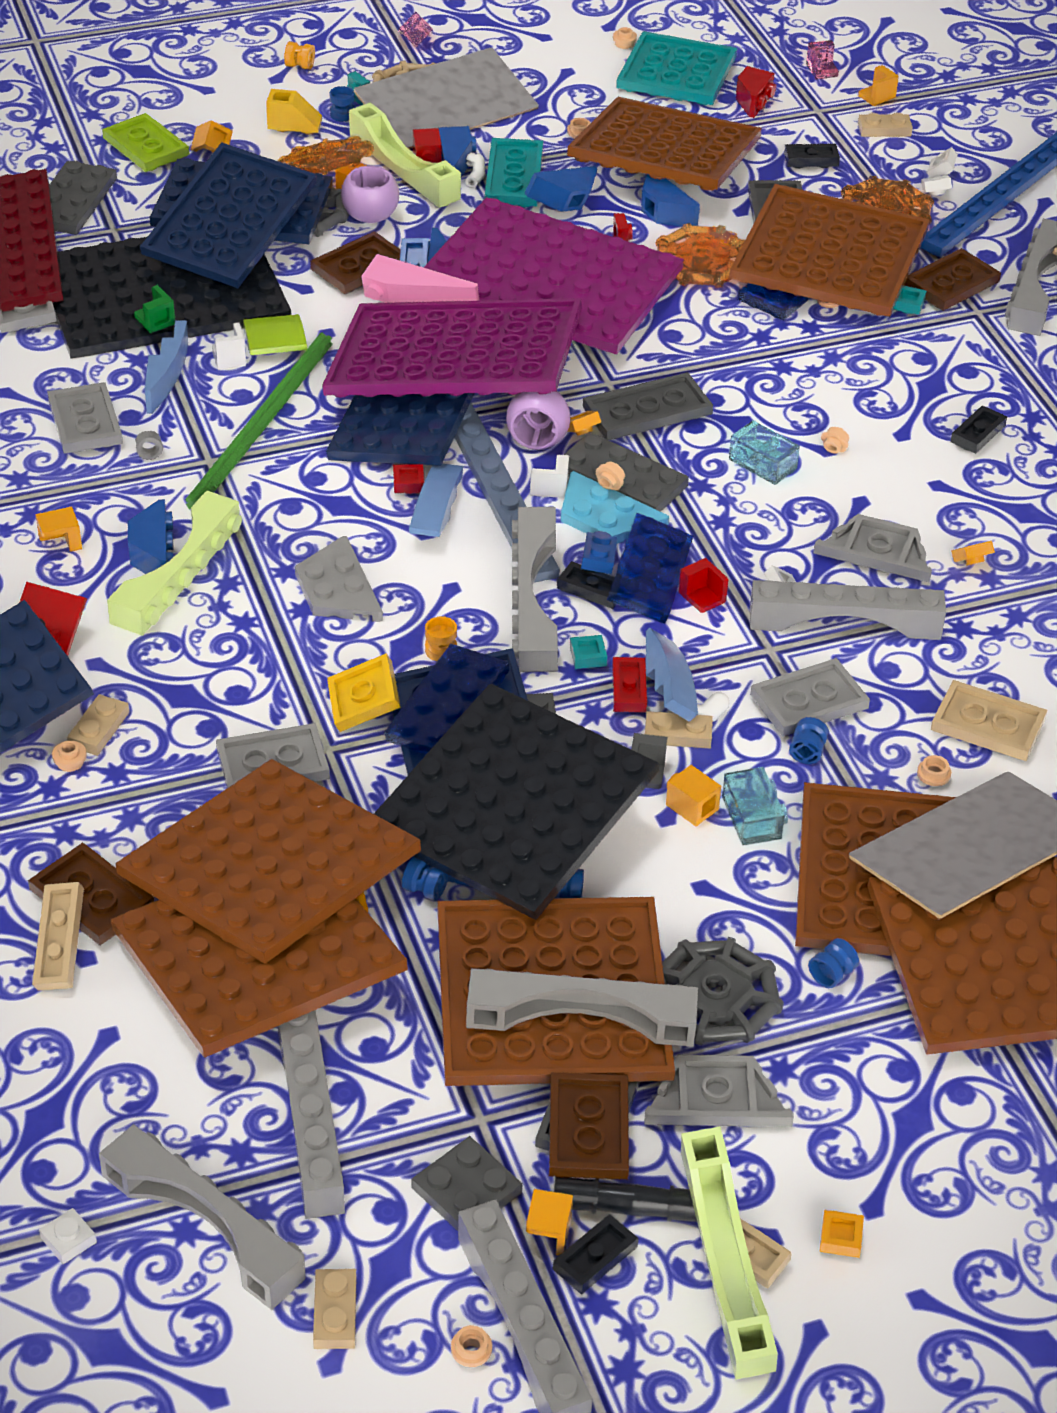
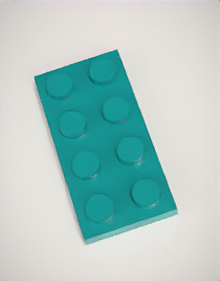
[484,138,543,207]

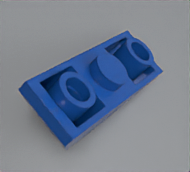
[525,166,598,212]
[641,174,700,228]
[128,499,174,574]

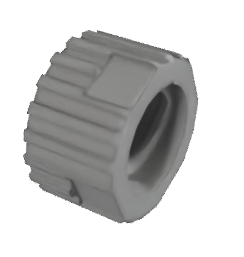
[135,430,163,460]

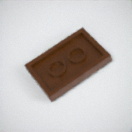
[310,231,401,294]
[904,248,1001,311]
[28,842,154,946]
[549,1072,629,1180]

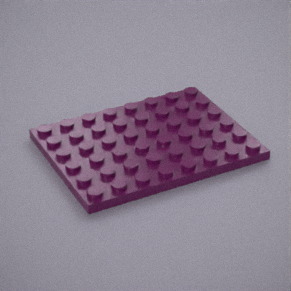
[423,197,684,355]
[322,298,582,398]

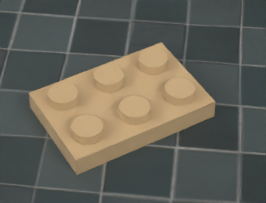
[931,680,1048,761]

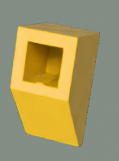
[266,89,322,134]

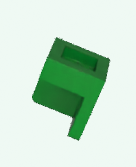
[134,285,175,333]

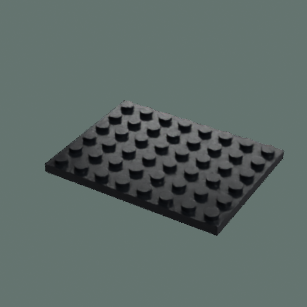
[53,236,292,359]

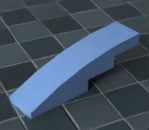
[144,320,189,414]
[409,463,463,537]
[646,628,698,722]

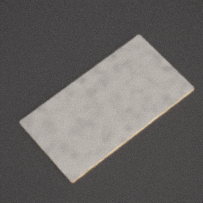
[354,48,539,149]
[849,771,1057,918]

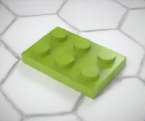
[102,113,189,172]

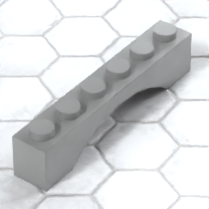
[1005,218,1057,336]
[512,507,558,672]
[750,580,946,640]
[466,968,698,1047]
[278,1010,345,1219]
[99,1124,306,1311]
[458,1199,592,1413]

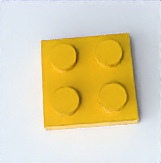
[327,653,401,732]

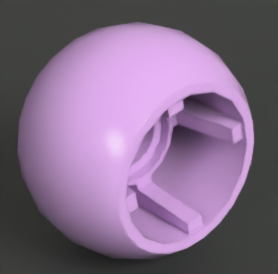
[341,166,400,223]
[506,392,571,450]

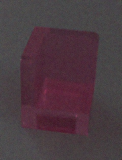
[399,12,433,48]
[806,40,839,79]

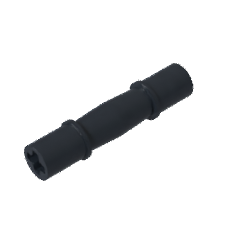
[554,1177,697,1222]

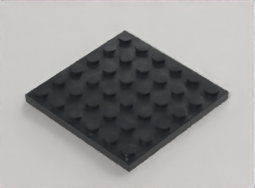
[374,683,659,920]

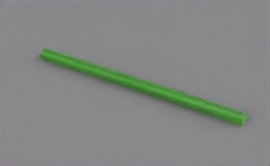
[185,332,333,510]

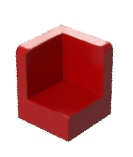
[678,558,729,613]

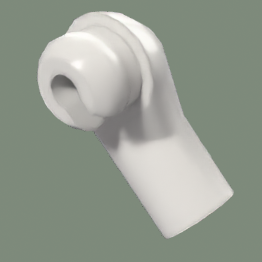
[465,152,486,188]
[697,692,730,722]

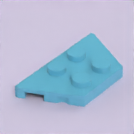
[561,471,669,544]

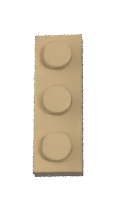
[32,882,84,991]

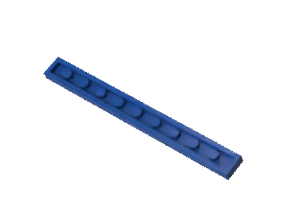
[920,132,1057,257]

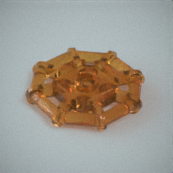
[278,136,374,175]
[841,176,934,225]
[655,223,745,288]

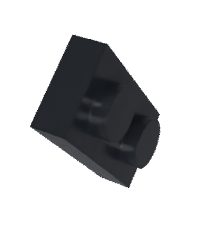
[784,143,840,169]
[950,405,1007,454]
[557,561,628,609]
[553,1214,639,1295]

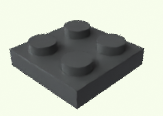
[411,1136,523,1231]

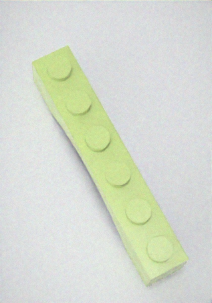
[349,102,461,208]
[107,491,242,636]
[681,1126,778,1380]

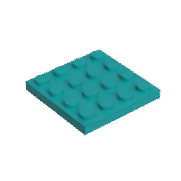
[616,31,737,105]

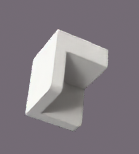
[212,323,246,370]
[530,455,569,498]

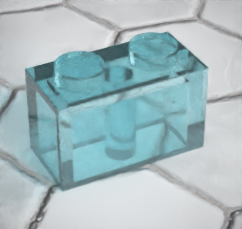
[729,420,800,485]
[722,767,788,846]

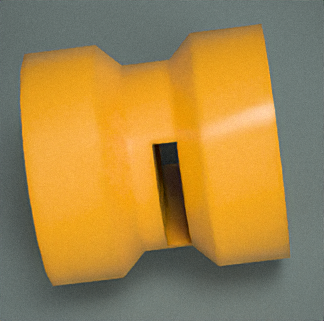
[284,41,315,70]
[425,616,457,662]

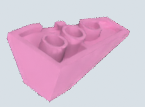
[361,254,479,303]

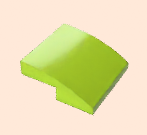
[243,314,307,355]

